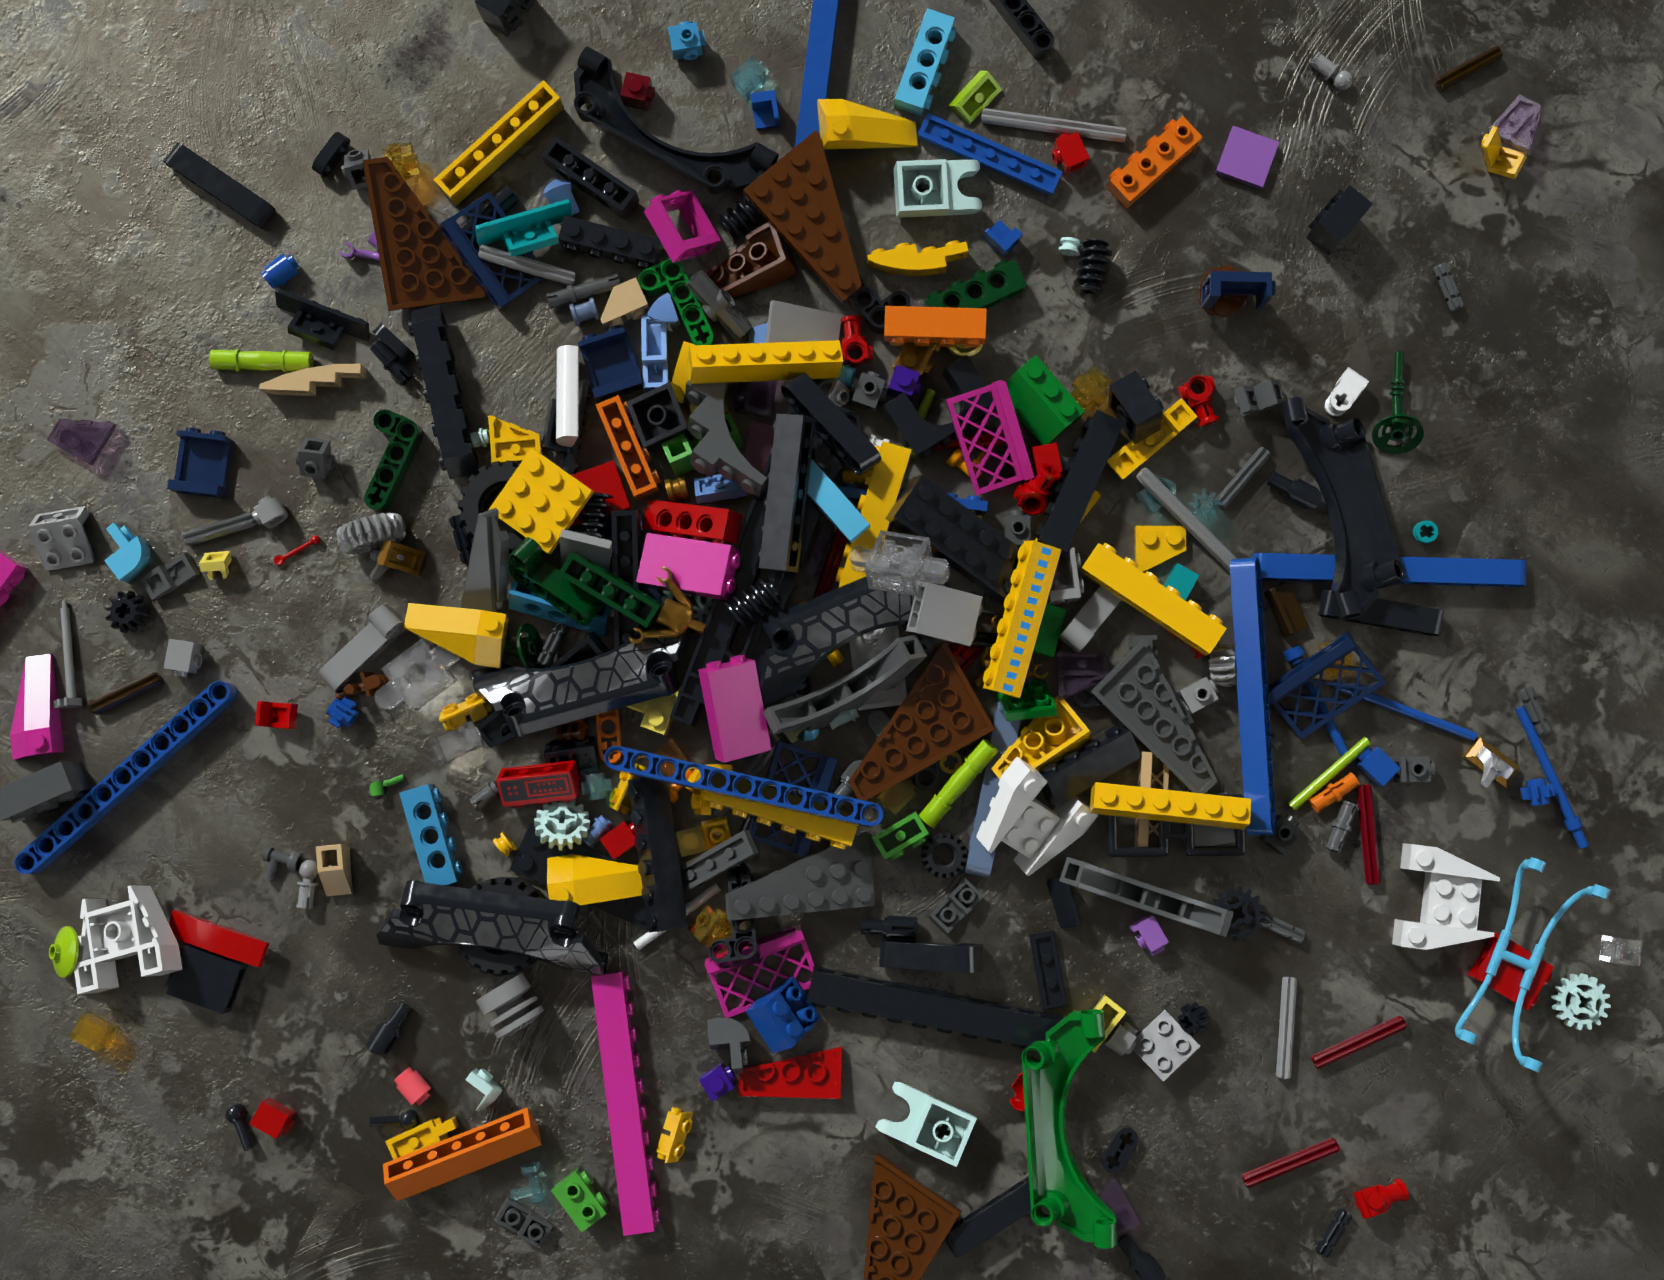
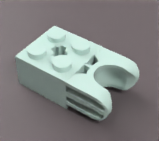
[893,159,982,218]
[875,1081,977,1167]

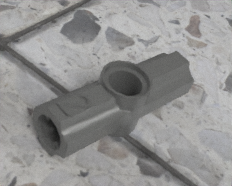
[686,270,752,340]

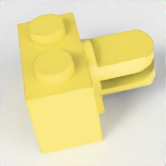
[626,687,681,736]

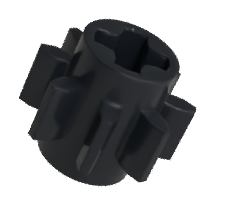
[1178,1002,1211,1036]

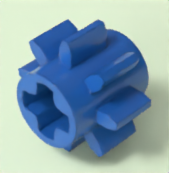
[326,697,359,729]
[1520,778,1555,806]

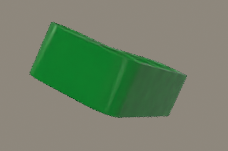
[638,259,715,345]

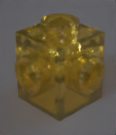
[382,141,420,180]
[1071,366,1112,412]
[687,905,732,948]

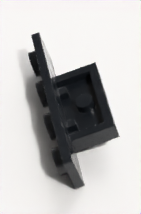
[275,288,370,351]
[541,378,591,475]

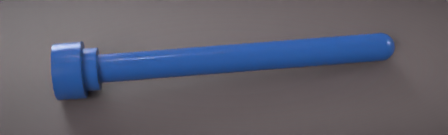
[1283,644,1349,756]

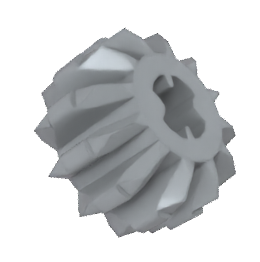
[1209,644,1237,687]

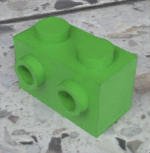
[872,811,929,861]
[551,1167,610,1233]

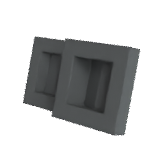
[140,553,201,600]

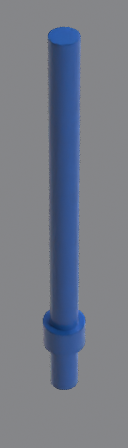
[1331,679,1477,742]
[1515,705,1589,849]

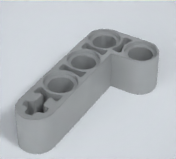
[1059,585,1121,653]
[318,604,405,692]

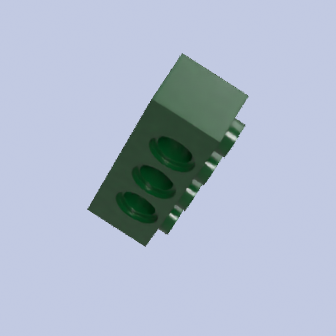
[924,259,1028,309]
[558,552,663,628]

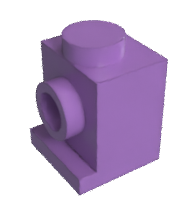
[1128,914,1169,956]

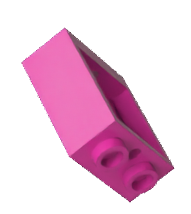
[644,190,721,263]

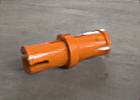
[1309,772,1360,813]

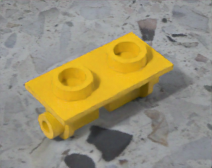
[439,693,493,732]
[609,763,648,815]
[656,1107,693,1163]

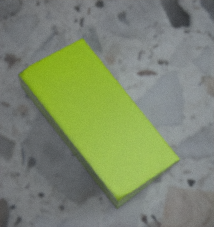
[948,71,1002,125]

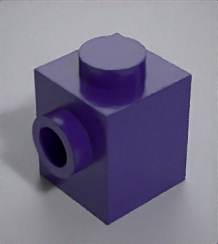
[887,365,923,401]
[699,1062,736,1101]

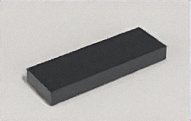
[1028,930,1068,1011]

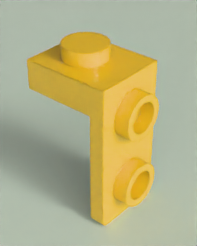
[1481,126,1526,179]

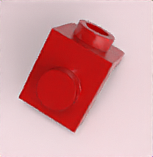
[255,701,298,729]

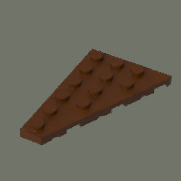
[743,130,862,304]
[363,157,486,311]
[848,643,995,801]
[864,1153,962,1280]

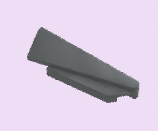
[460,508,510,612]

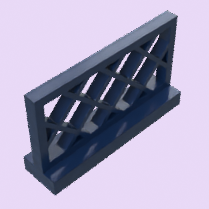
[439,192,543,310]
[1268,631,1386,740]
[749,741,837,857]

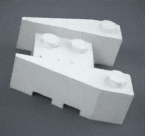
[976,757,1098,876]
[1392,843,1500,950]
[74,885,183,994]

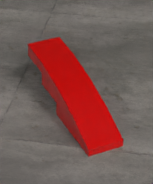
[169,910,270,967]

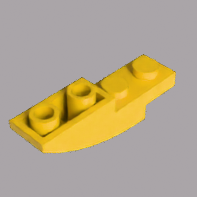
[867,240,968,276]

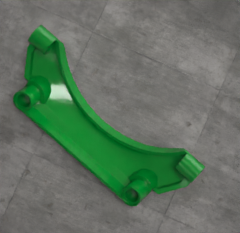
[1022,1009,1117,1249]

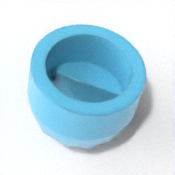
[800,728,819,742]

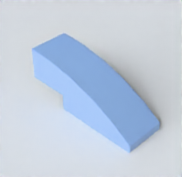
[641,315,670,393]

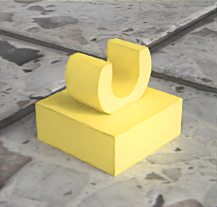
[199,551,232,580]

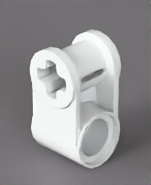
[1324,367,1369,417]

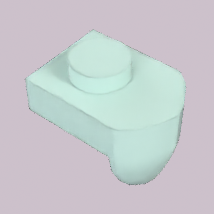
[465,1068,502,1112]

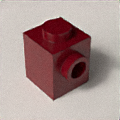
[620,72,655,111]

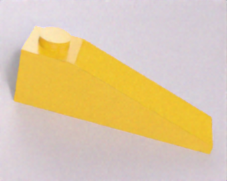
[817,99,918,150]
[404,603,509,669]
[991,695,1091,780]
[547,854,643,905]

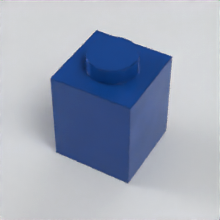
[1355,747,1401,787]

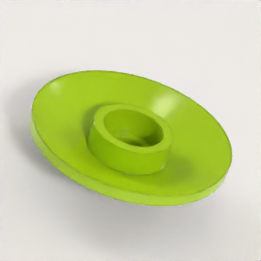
[49,926,79,978]

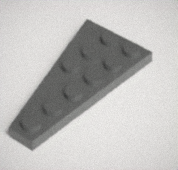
[1091,637,1218,794]
[725,830,875,921]

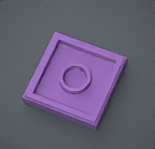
[1215,126,1279,190]

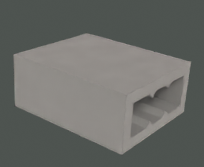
[906,581,983,646]

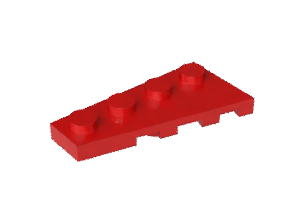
[738,1047,842,1099]

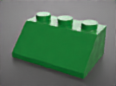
[1006,355,1085,445]

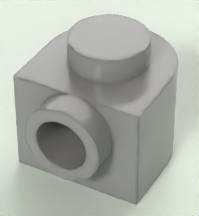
[818,379,850,407]
[252,496,288,529]
[1103,1022,1138,1056]

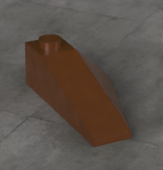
[699,222,798,306]

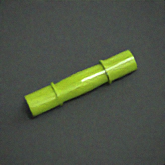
[209,349,314,372]
[919,738,998,828]

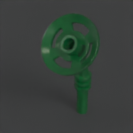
[1372,351,1424,454]
[503,623,544,668]

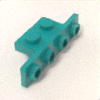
[475,199,573,257]

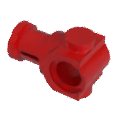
[840,315,873,368]
[1177,375,1220,428]
[1013,463,1061,516]
[1352,1178,1409,1219]

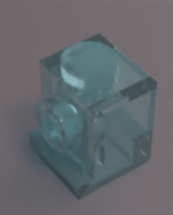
[730,56,769,102]

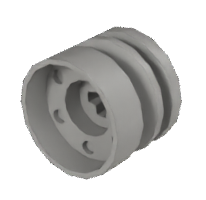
[475,973,544,1039]

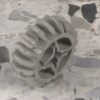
[336,513,406,554]

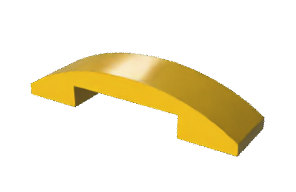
[1107,398,1198,480]

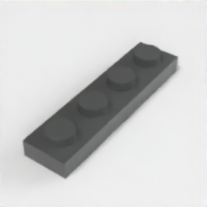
[680,830,759,895]

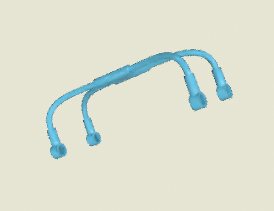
[1455,857,1611,1073]

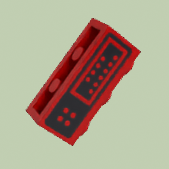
[496,760,581,808]

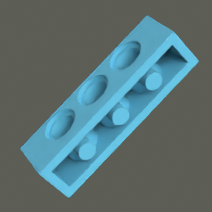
[894,8,957,117]

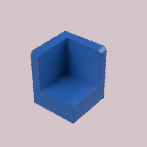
[750,90,780,130]
[982,220,1023,258]

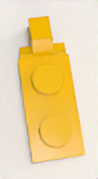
[385,1116,459,1160]

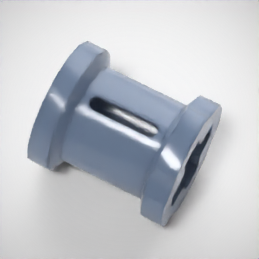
[569,297,600,326]

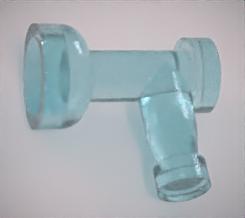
[510,1161,546,1203]

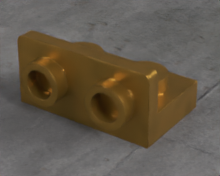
[893,342,942,381]

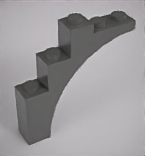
[685,343,767,498]
[763,635,927,734]
[1059,857,1234,937]

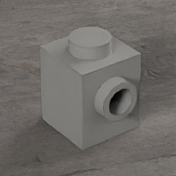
[163,639,202,677]
[1176,677,1219,714]

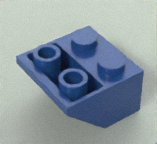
[745,976,821,1053]

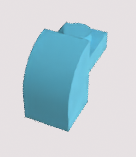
[104,523,150,583]

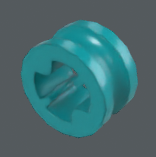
[1413,520,1438,543]

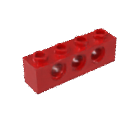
[642,499,743,545]

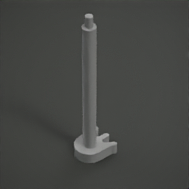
[53,601,83,708]

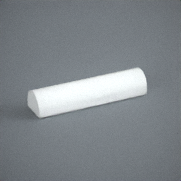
[556,345,579,447]

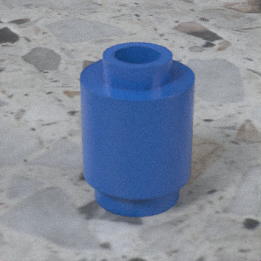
[261,253,299,289]

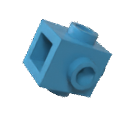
[668,21,706,60]

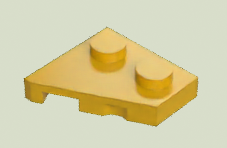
[488,416,542,464]
[1135,526,1186,572]

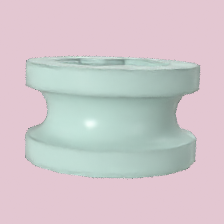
[1058,237,1083,256]

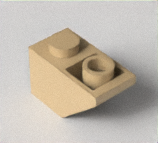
[600,277,650,330]
[316,843,353,896]

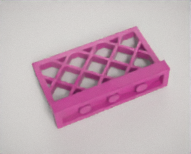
[946,380,1035,496]
[705,924,815,1018]

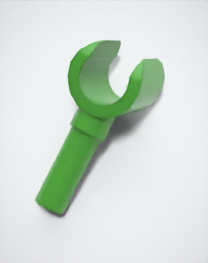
[370,774,405,796]

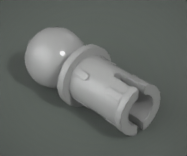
[1309,52,1353,90]
[296,860,318,909]

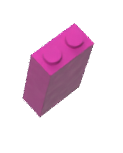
[636,533,741,601]
[698,655,772,763]

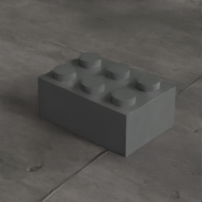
[0,761,91,823]

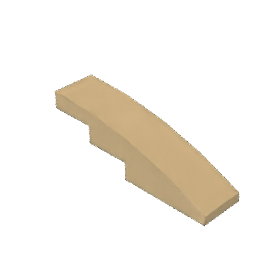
[259,364,367,396]

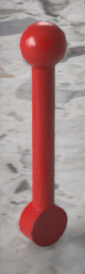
[273,535,321,566]

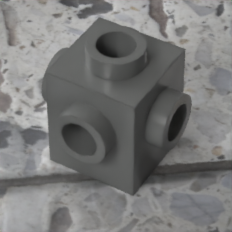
[341,149,376,190]
[850,371,888,413]
[296,437,335,479]

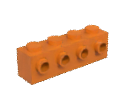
[1106,116,1203,209]
[884,306,987,348]
[596,395,661,501]

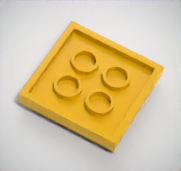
[489,447,594,554]

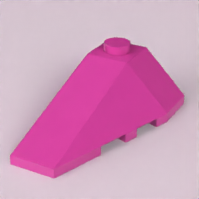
[10,654,65,760]

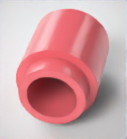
[394,1067,431,1106]

